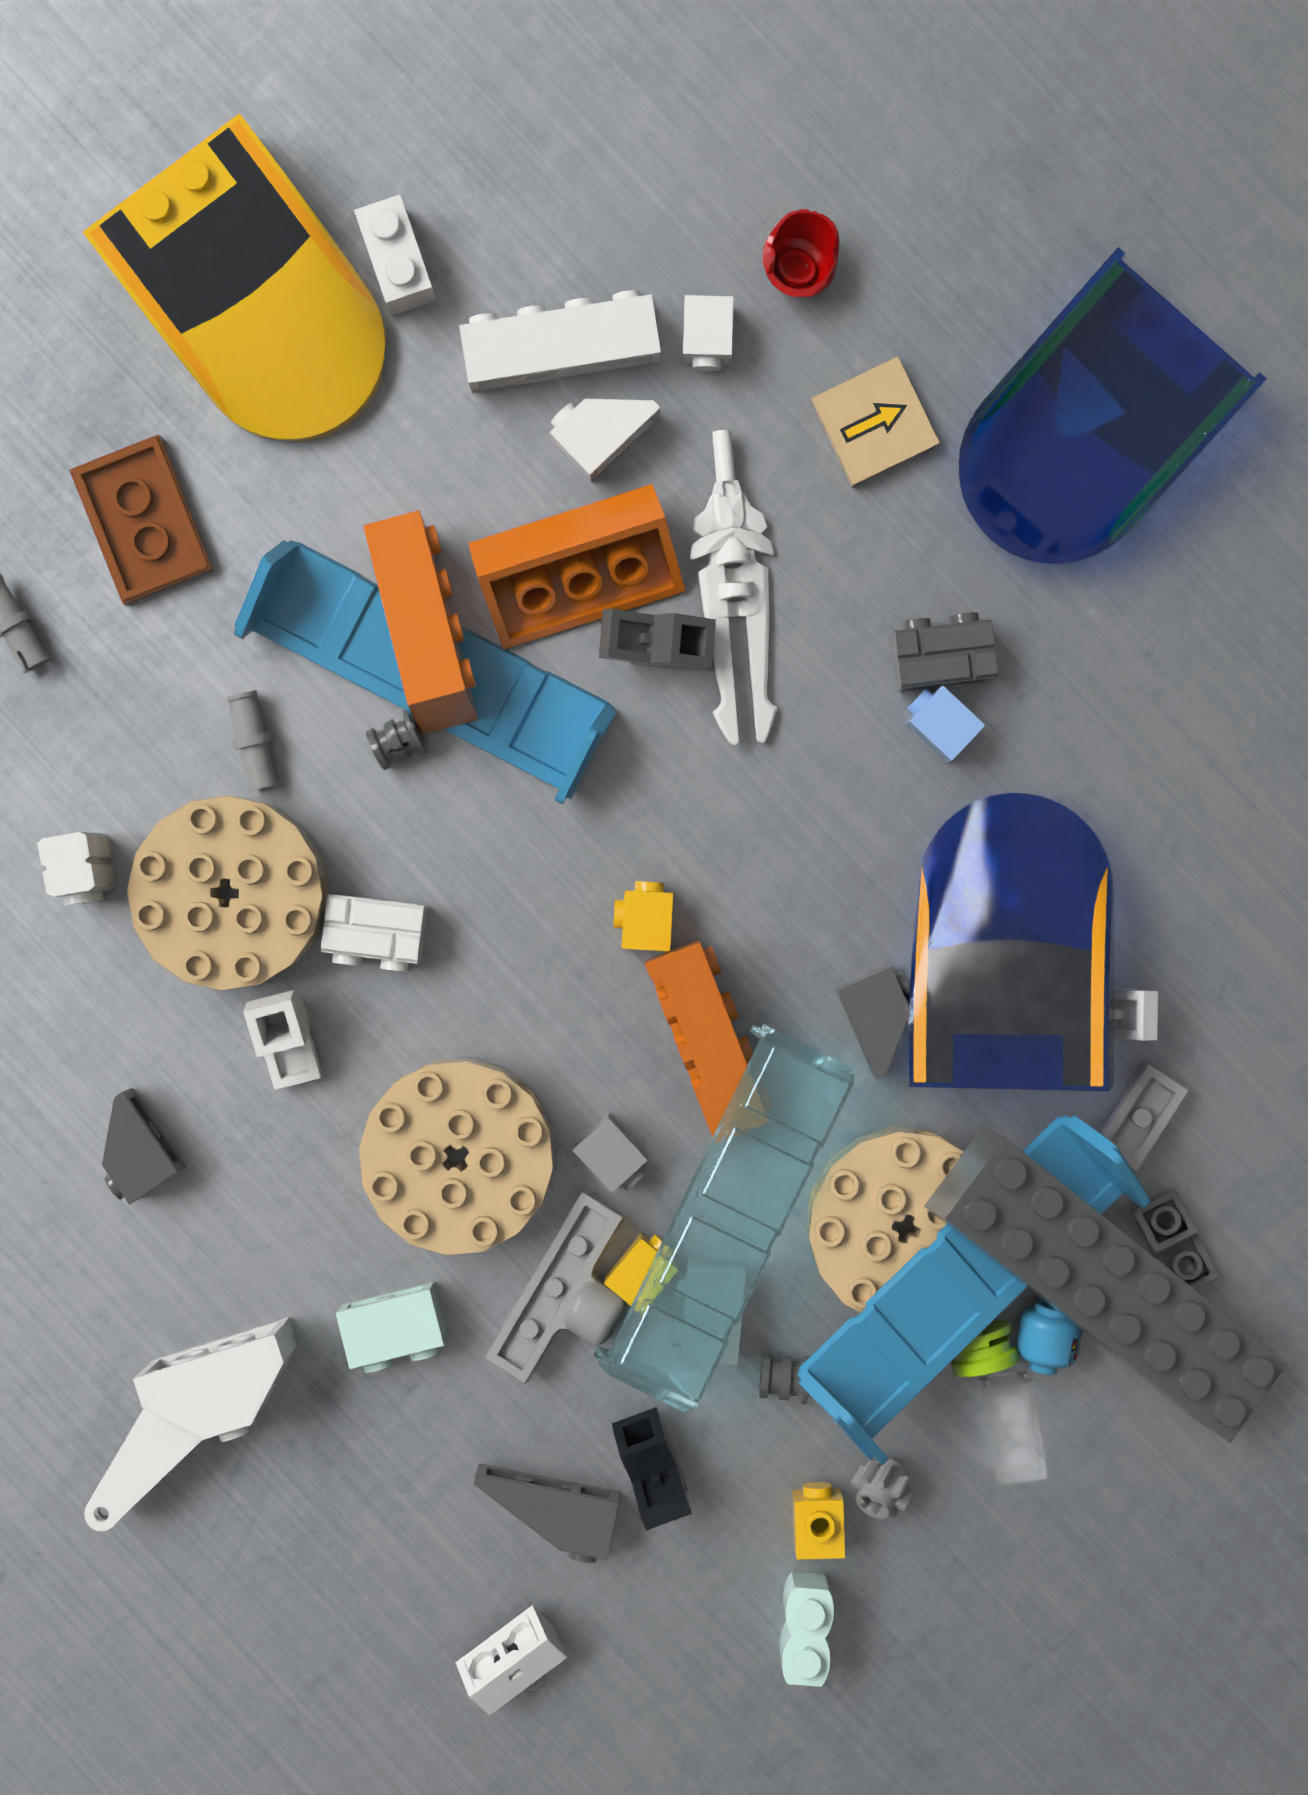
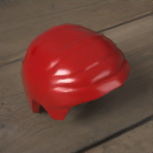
[762,209,840,298]

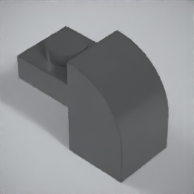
[599,608,716,669]

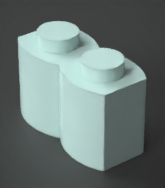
[779,1571,834,1687]

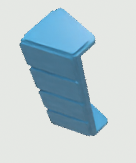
[234,540,617,804]
[797,1114,1151,1465]

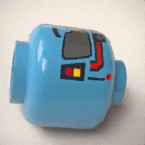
[1015,1299,1083,1375]

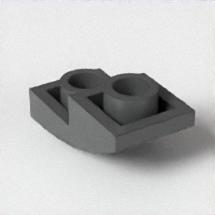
[1132,1189,1220,1290]

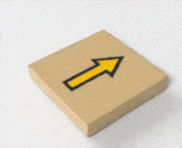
[810,356,940,487]

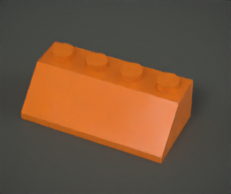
[468,484,686,650]

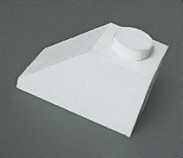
[549,399,660,482]

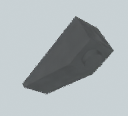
[474,1464,619,1563]

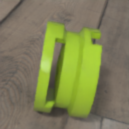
[951,1320,1019,1377]

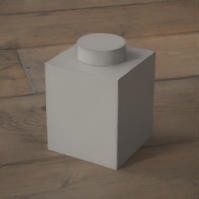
[572,1113,648,1193]

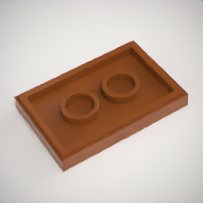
[69,434,215,606]

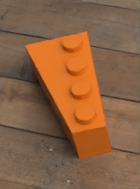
[363,510,478,734]
[645,940,774,1143]

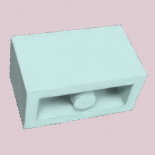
[336,1282,448,1373]

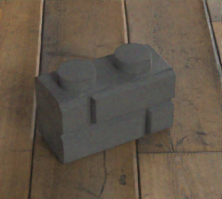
[891,612,998,692]

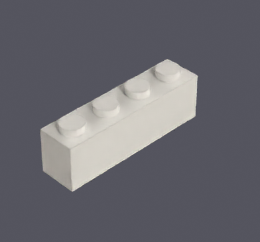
[459,290,661,392]

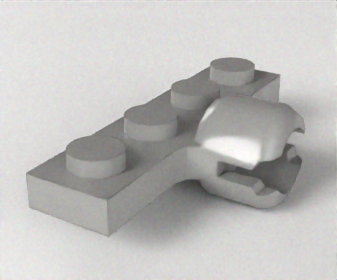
[485,1192,628,1384]

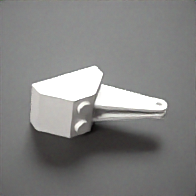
[84,1317,298,1531]

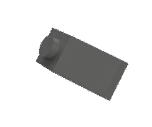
[835,965,914,1079]
[102,1088,186,1205]

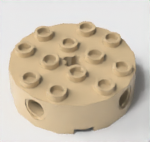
[127,795,330,991]
[359,1058,555,1255]
[806,1126,965,1313]

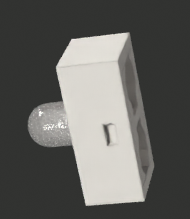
[455,1605,567,1715]

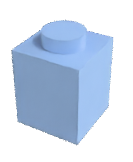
[905,685,985,763]

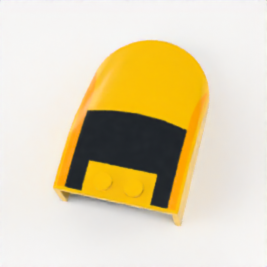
[83,113,387,443]

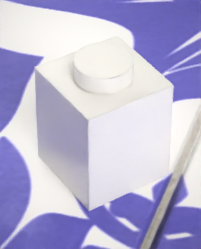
[683,295,733,372]

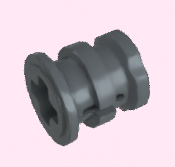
[366,709,428,770]
[759,1355,810,1404]

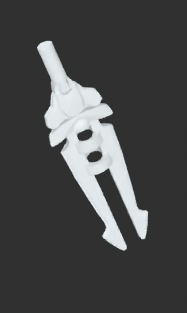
[690,430,778,745]

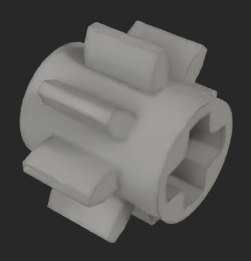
[851,1458,915,1519]

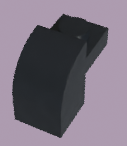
[611,1407,692,1531]

